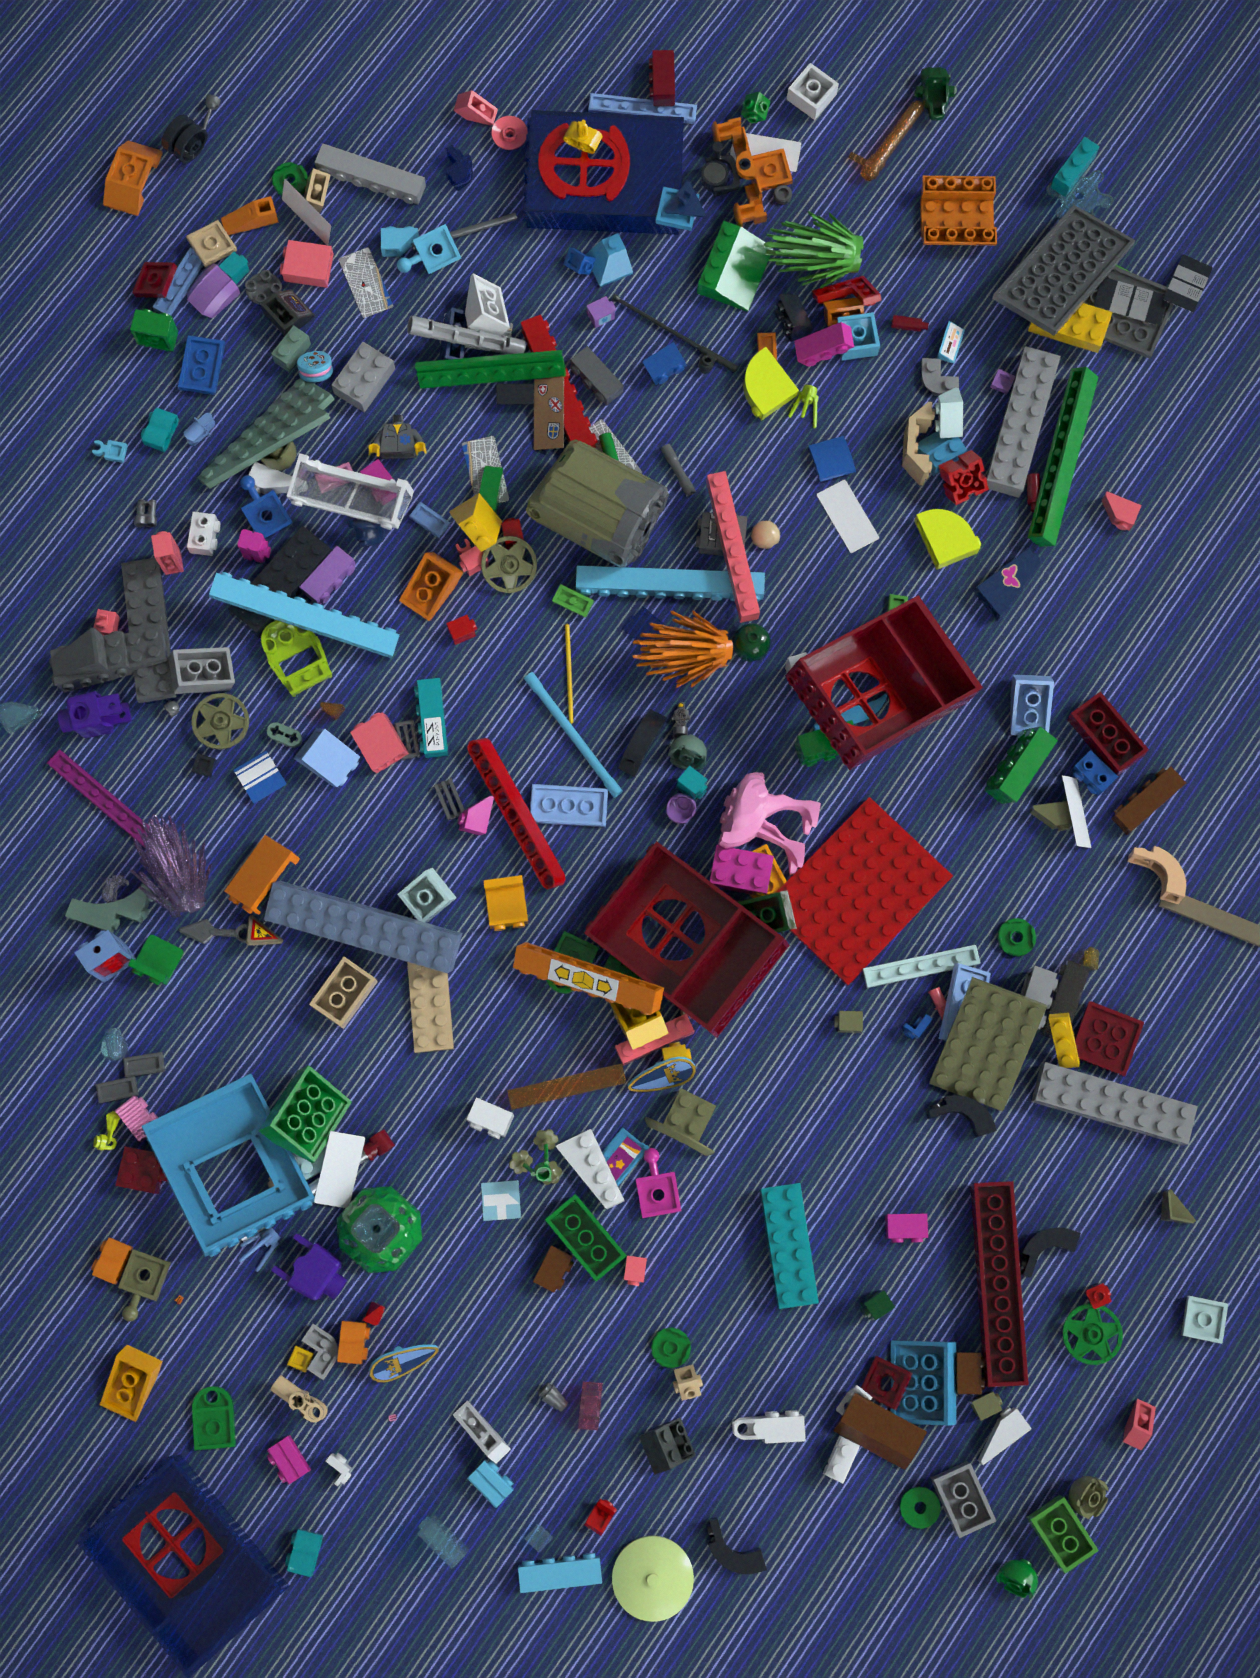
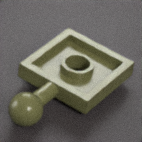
[118,1249,171,1322]

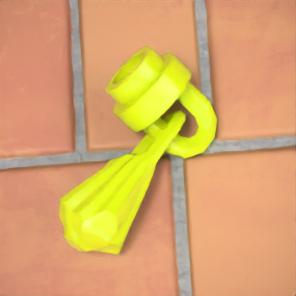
[93,1111,120,1150]

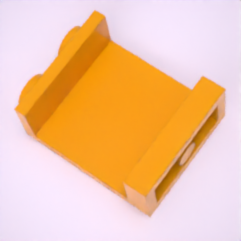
[484,875,528,931]

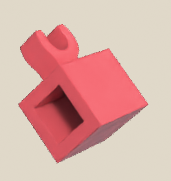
[456,539,489,576]
[93,609,120,636]

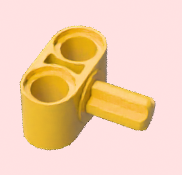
[563,120,603,154]

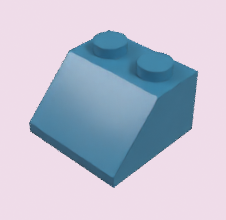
[917,432,967,476]

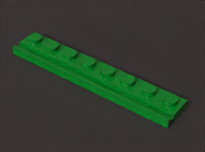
[415,350,566,389]

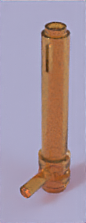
[849,100,924,182]

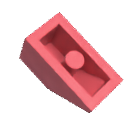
[454,90,498,126]
[1102,491,1142,531]
[1123,1399,1156,1450]

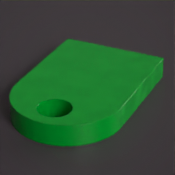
[547,931,599,994]
[192,1386,236,1451]

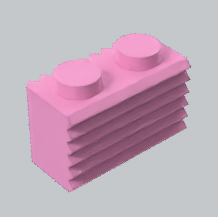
[115,1096,158,1142]

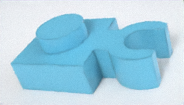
[92,440,128,463]

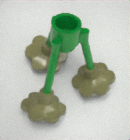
[509,1129,562,1185]

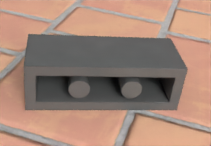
[570,346,624,406]

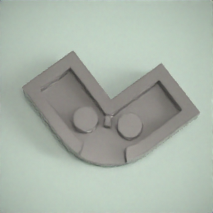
[921,358,959,396]
[301,1324,338,1380]

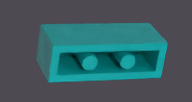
[1050,137,1100,197]

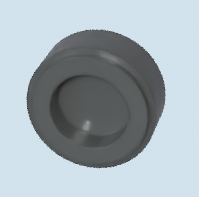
[774,185,792,205]

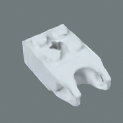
[732,1410,806,1443]

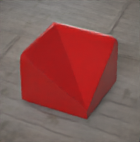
[363,1302,385,1326]

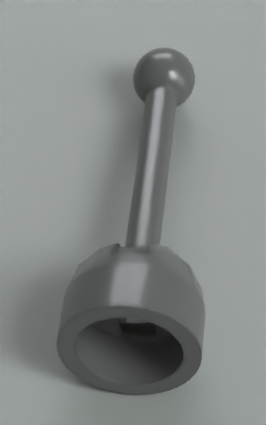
[202,94,221,130]

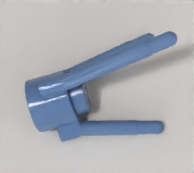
[239,1227,281,1272]

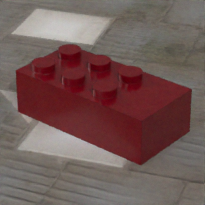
[1067,691,1149,776]

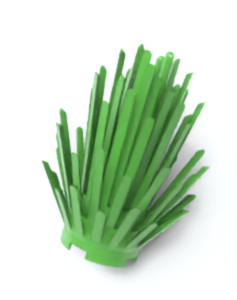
[764,211,863,289]

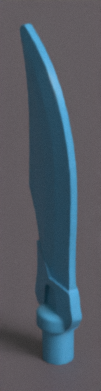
[813,694,887,731]

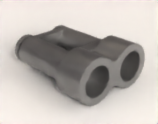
[134,499,157,527]

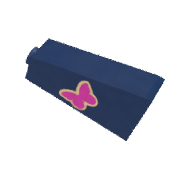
[974,548,1041,621]

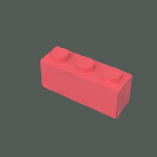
[151,531,184,575]

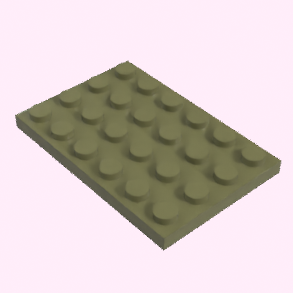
[929,977,1047,1111]

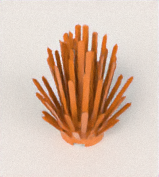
[632,611,733,688]

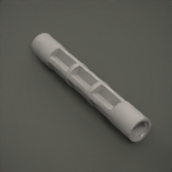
[407,315,525,355]

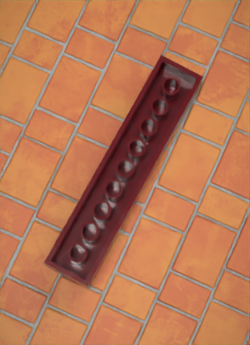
[970,1181,1029,1387]

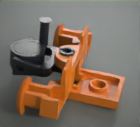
[701,117,793,228]

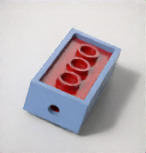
[75,930,136,983]

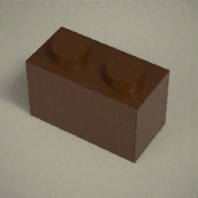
[533,1246,574,1293]
[956,1352,985,1394]

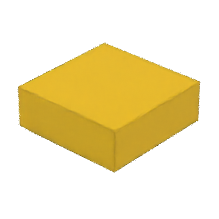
[287,1346,314,1373]

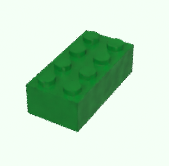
[984,727,1058,804]
[545,1194,627,1282]

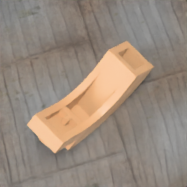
[1128,846,1186,904]

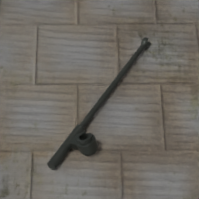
[612,294,738,374]

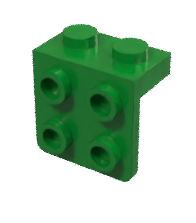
[128,935,184,985]

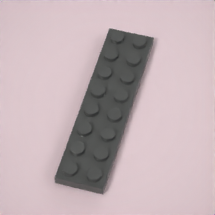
[121,558,177,703]

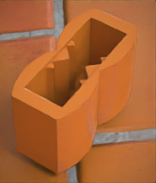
[91,1238,133,1285]
[337,1320,370,1364]

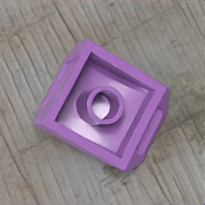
[187,263,240,318]

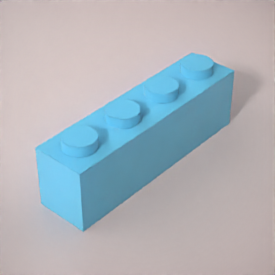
[518,1553,602,1593]

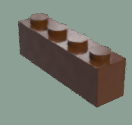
[1111,766,1186,835]

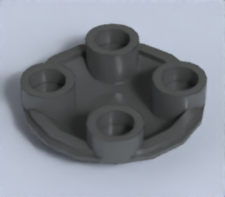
[245,270,282,305]

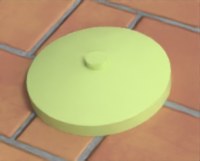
[612,1536,694,1622]

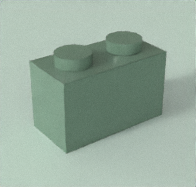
[271,325,311,372]

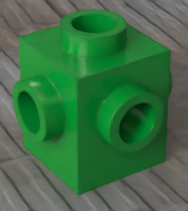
[741,92,771,124]

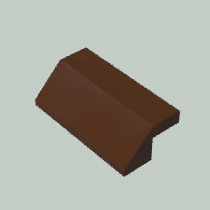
[834,1393,927,1470]

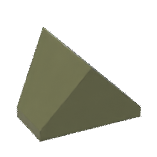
[1161,1189,1196,1224]

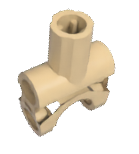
[270,1375,328,1422]

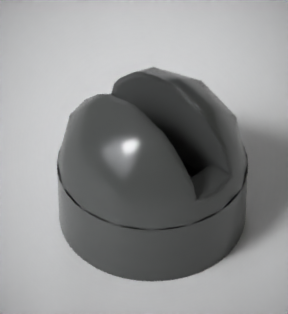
[163,701,180,718]

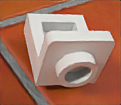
[326,1453,352,1486]

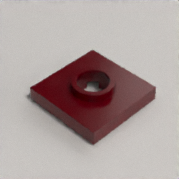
[861,1356,913,1410]

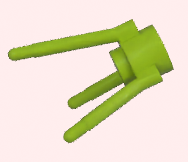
[788,385,819,428]

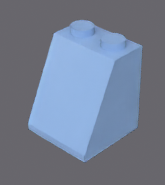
[294,728,360,787]

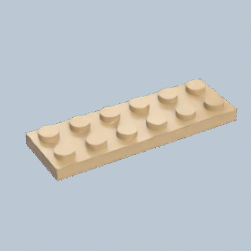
[407,962,454,1053]

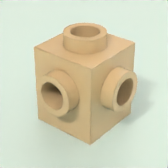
[673,1365,703,1401]

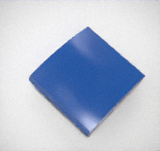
[808,436,856,482]

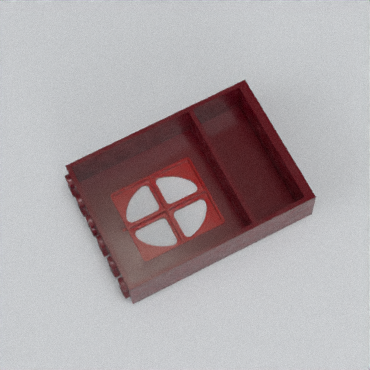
[785,595,983,770]
[584,841,790,1038]

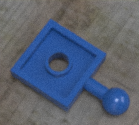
[240,475,293,539]

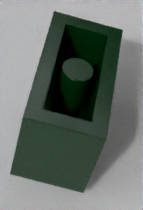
[860,1290,895,1321]

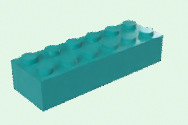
[760,1183,819,1309]

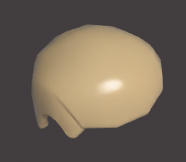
[751,521,780,549]

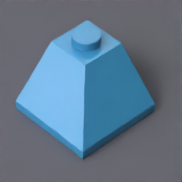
[585,233,633,287]

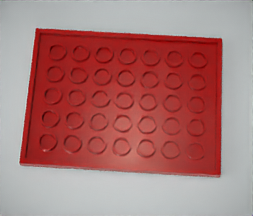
[777,797,953,986]

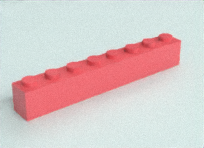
[706,471,760,623]

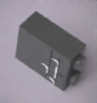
[696,512,747,556]

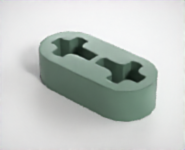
[267,722,302,748]

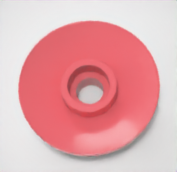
[492,116,528,150]

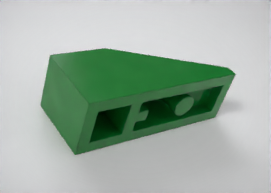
[479,465,503,514]

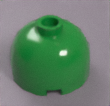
[996,1559,1038,1599]

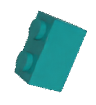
[676,765,708,801]

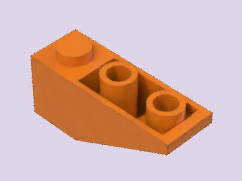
[221,196,279,235]

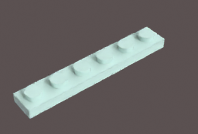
[863,945,980,988]

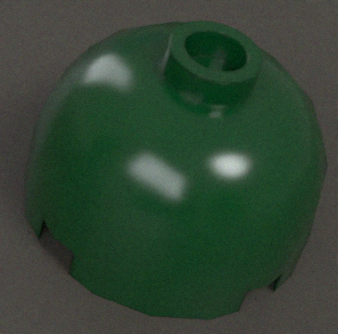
[733,623,771,662]

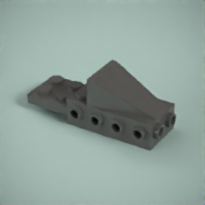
[49,624,168,693]

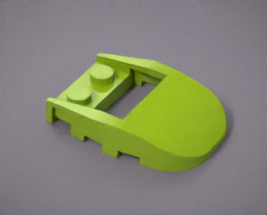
[261,620,332,697]

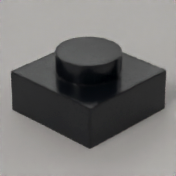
[192,753,217,778]

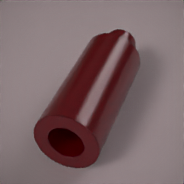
[891,315,929,332]
[1026,474,1040,512]

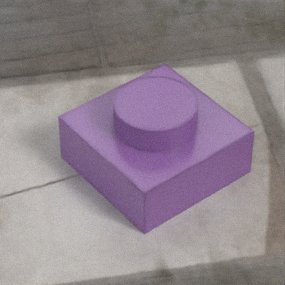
[990,369,1015,395]

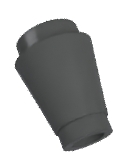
[538,1382,568,1412]

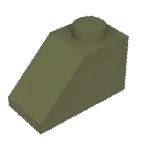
[1030,801,1072,831]

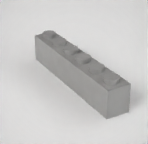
[315,143,426,205]

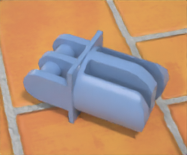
[184,413,215,446]

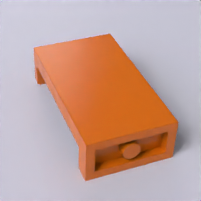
[224,835,300,915]

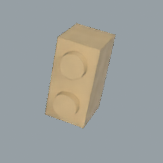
[304,168,331,213]

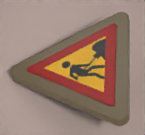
[246,915,283,946]

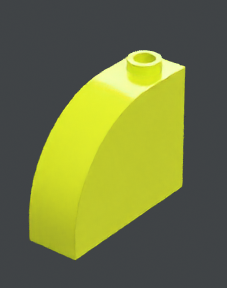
[743,347,799,421]
[914,509,981,570]

